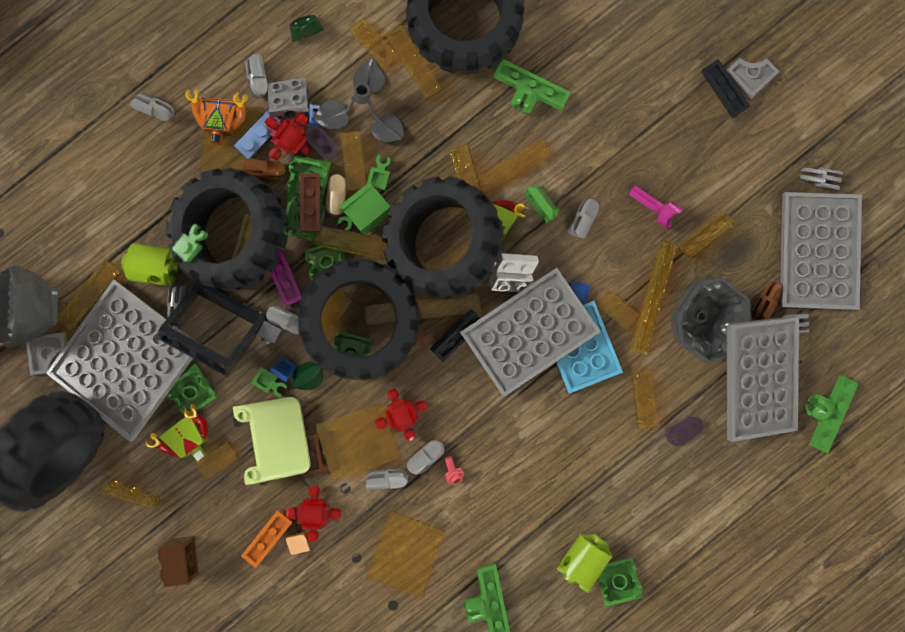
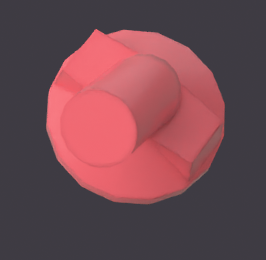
[445,456,464,484]

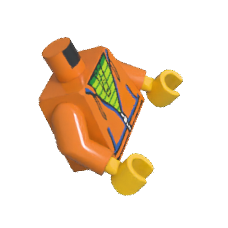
[185,88,248,145]

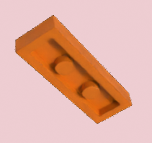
[241,509,293,568]

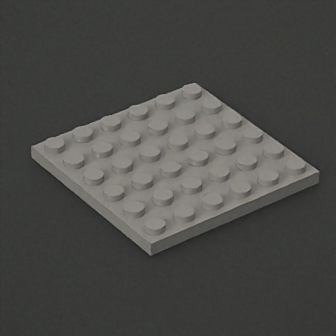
[46,279,199,441]

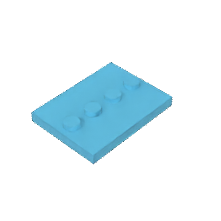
[556,301,623,394]

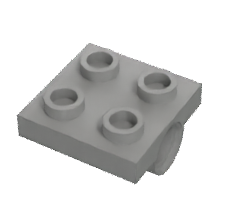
[267,78,309,121]

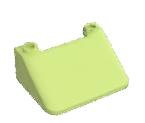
[233,397,311,485]

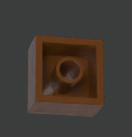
[158,536,199,587]

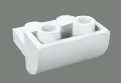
[489,253,539,292]

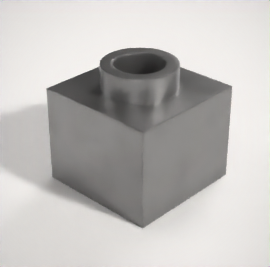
[257,321,285,345]

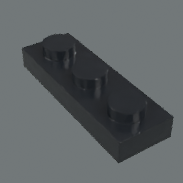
[701,59,750,119]
[430,309,481,362]

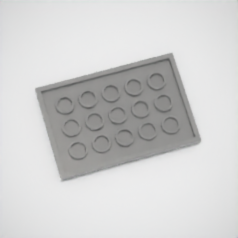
[780,192,862,310]
[460,268,601,397]
[727,316,799,442]

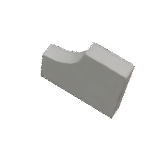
[726,58,780,99]
[26,332,67,376]

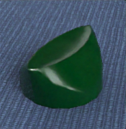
[289,15,324,42]
[292,362,323,390]

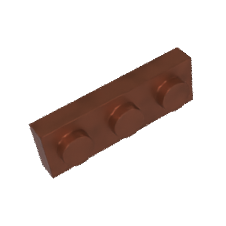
[300,173,320,232]

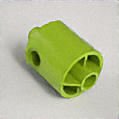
[121,243,180,287]
[557,533,613,593]

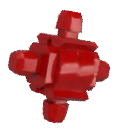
[264,113,311,161]
[375,388,428,441]
[286,486,341,542]

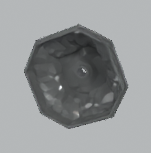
[0,265,58,347]
[670,276,751,363]

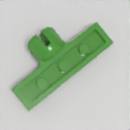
[493,59,571,114]
[805,375,859,454]
[464,563,510,632]

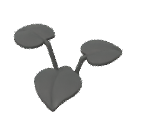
[313,58,404,143]

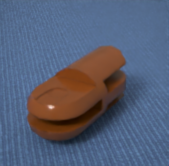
[243,159,286,180]
[751,281,783,320]

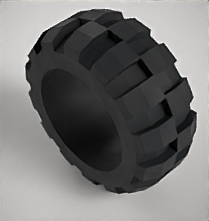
[405,0,525,75]
[166,168,289,290]
[382,176,504,299]
[297,258,420,381]
[0,391,105,512]

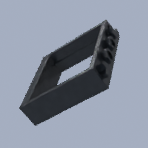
[158,281,266,377]

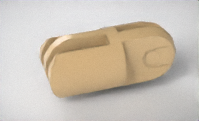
[326,174,346,217]

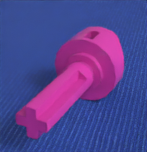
[629,185,684,230]

